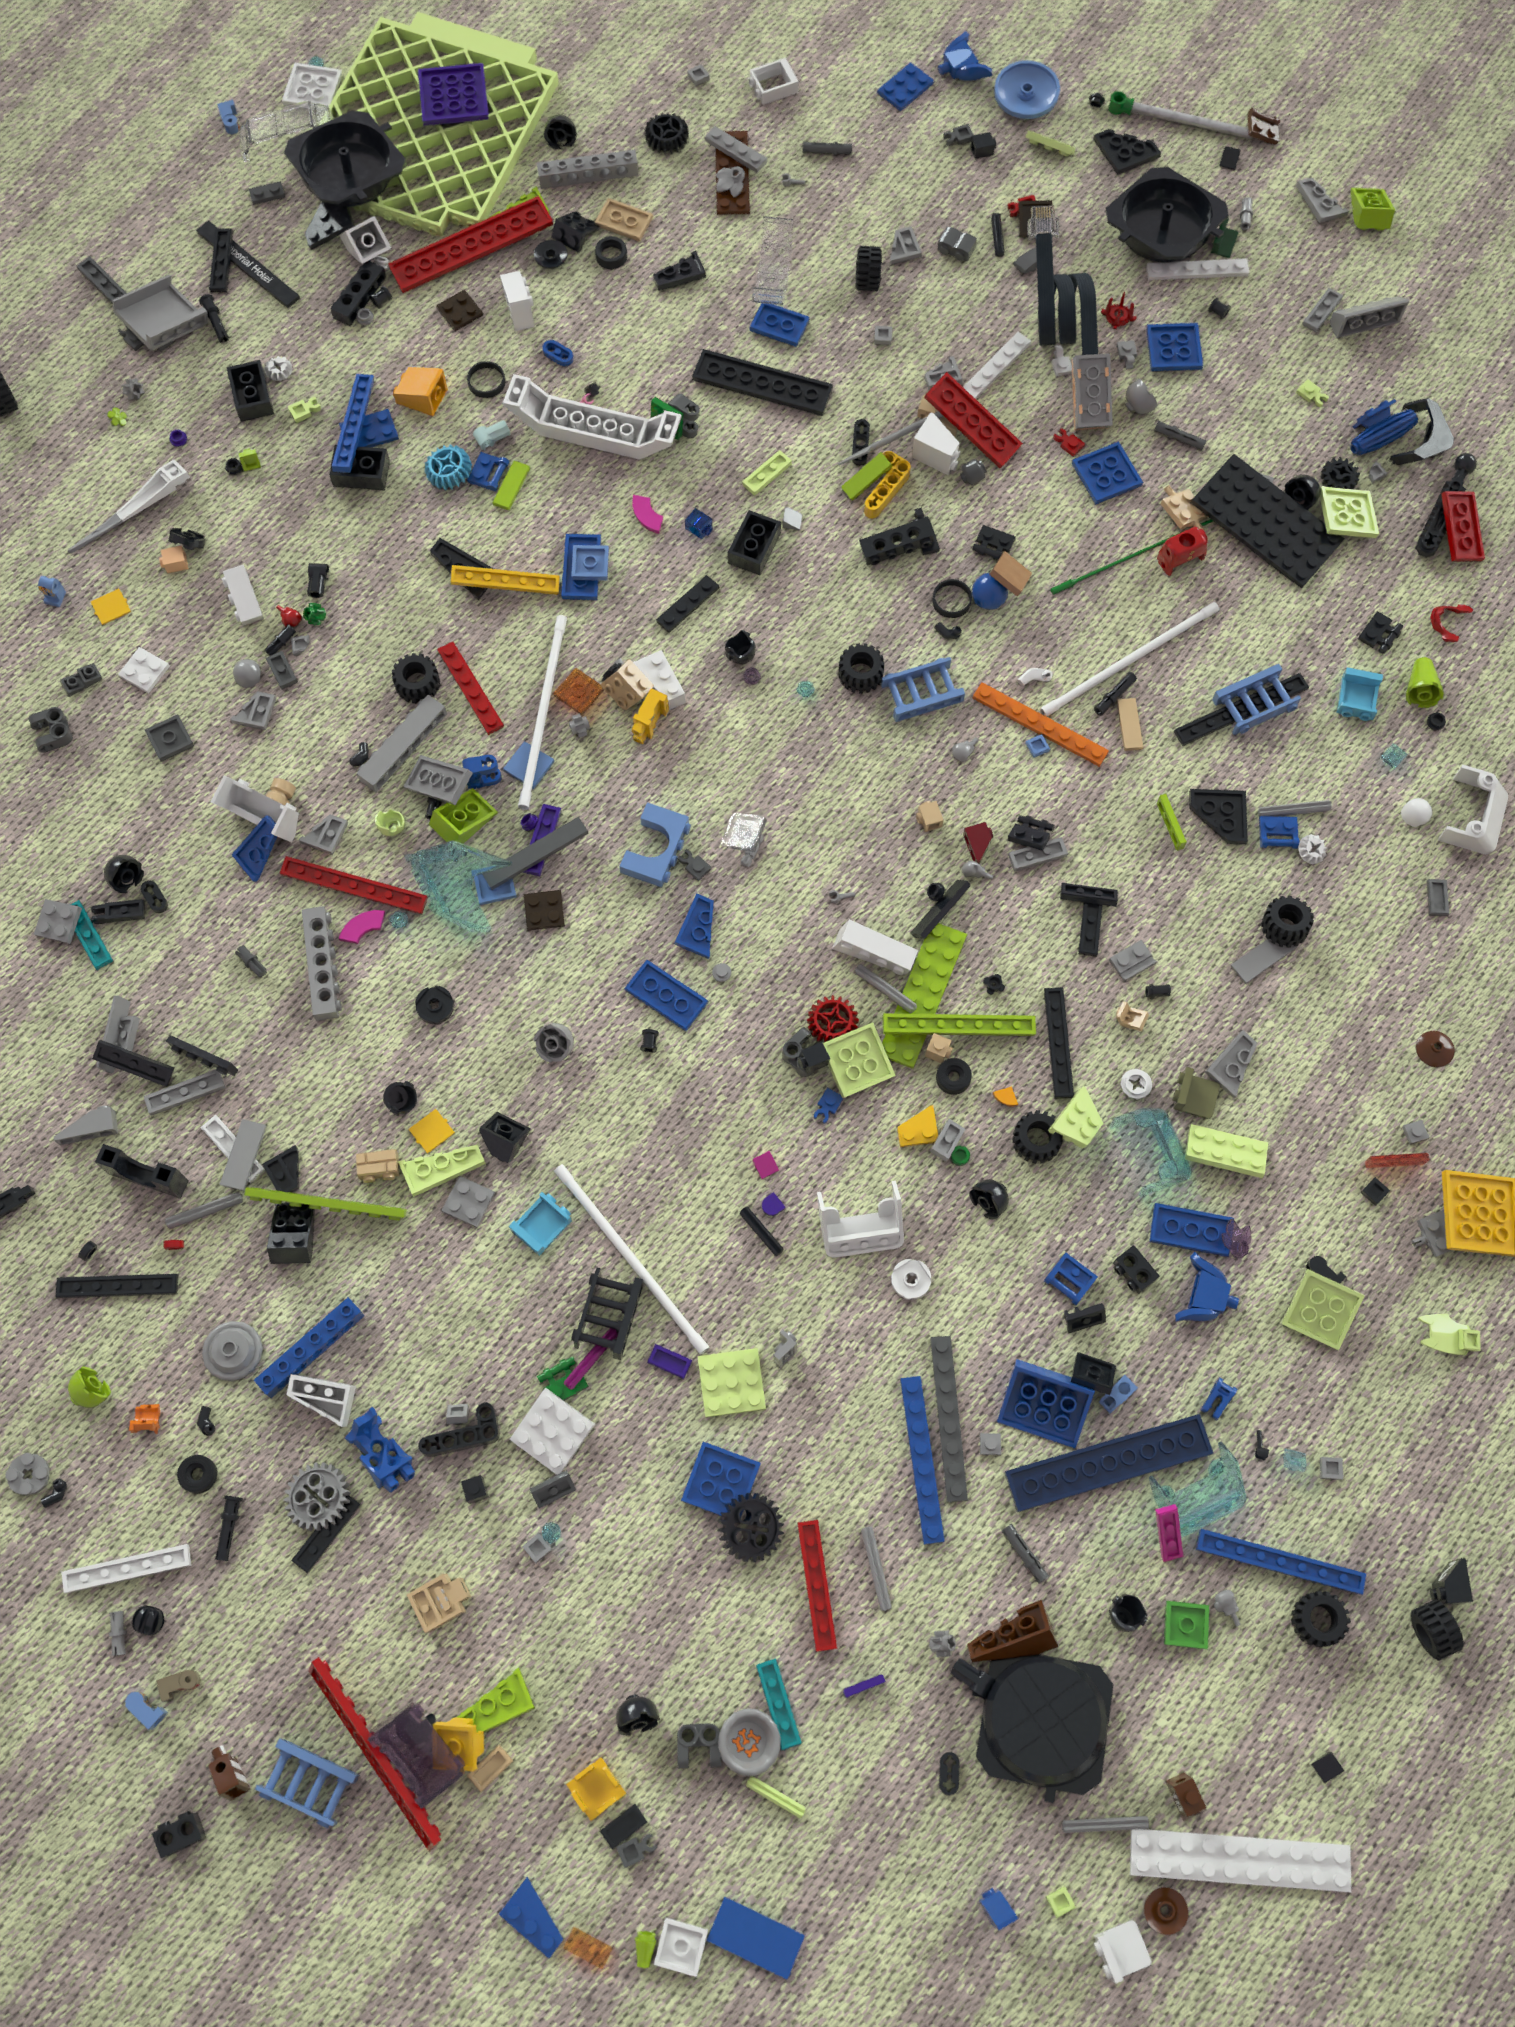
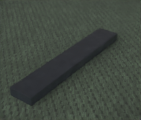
[1044,987,1074,1099]
[55,1274,178,1298]

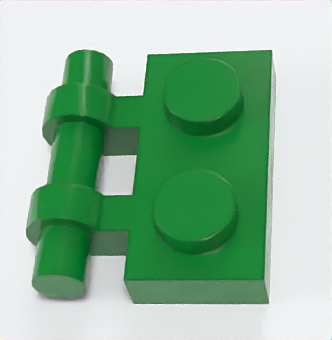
[537,1356,589,1401]

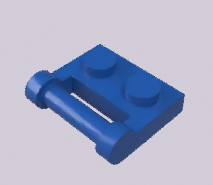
[467,452,510,492]
[1259,816,1300,849]
[1044,1252,1098,1305]

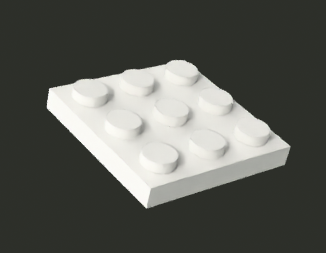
[282,63,343,112]
[509,1388,595,1475]

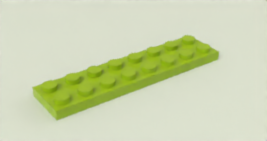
[882,923,967,1069]

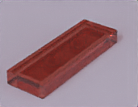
[1365,1153,1430,1168]

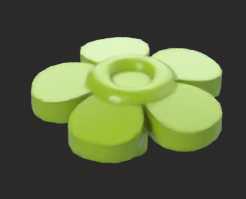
[107,407,127,426]

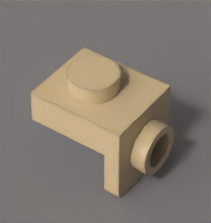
[1116,1001,1149,1032]

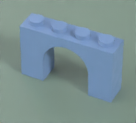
[619,802,691,887]

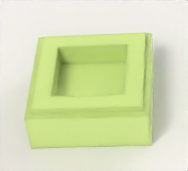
[1458,1329,1481,1352]
[1045,1886,1076,1918]

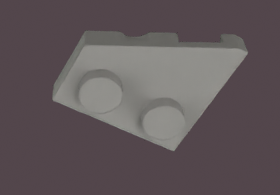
[890,227,922,265]
[231,691,276,730]
[299,814,348,855]

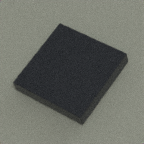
[1070,1352,1116,1395]

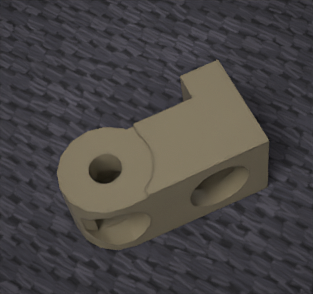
[156,1670,201,1702]

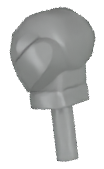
[952,737,978,762]
[962,861,993,880]
[1214,1590,1241,1627]

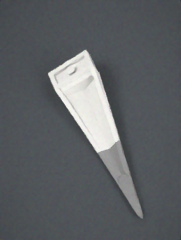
[67,460,190,553]

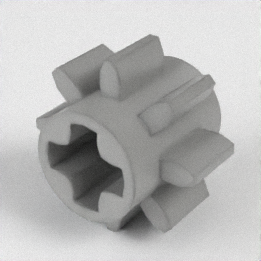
[121,378,145,400]
[569,713,590,738]
[929,1630,956,1657]

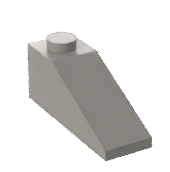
[54,1106,118,1145]

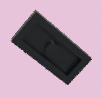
[1064,1303,1106,1334]

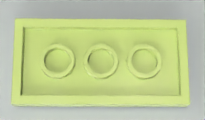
[1185,1124,1268,1178]

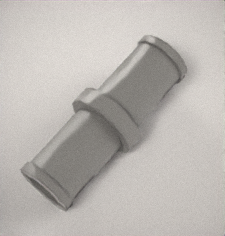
[1240,197,1253,230]
[109,1611,127,1656]

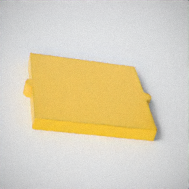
[90,589,131,625]
[408,1109,455,1154]

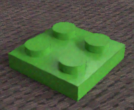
[1164,1601,1209,1649]

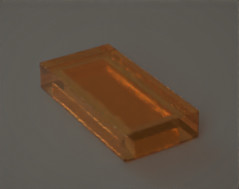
[564,1927,613,1970]

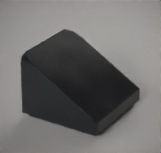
[1219,146,1241,170]
[1311,1752,1345,1783]

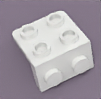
[1093,1920,1151,1984]

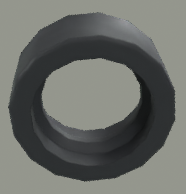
[595,236,627,270]

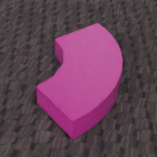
[632,494,663,534]
[338,910,385,944]

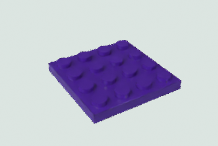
[418,63,489,126]

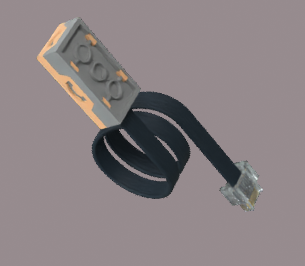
[1027,205,1113,430]

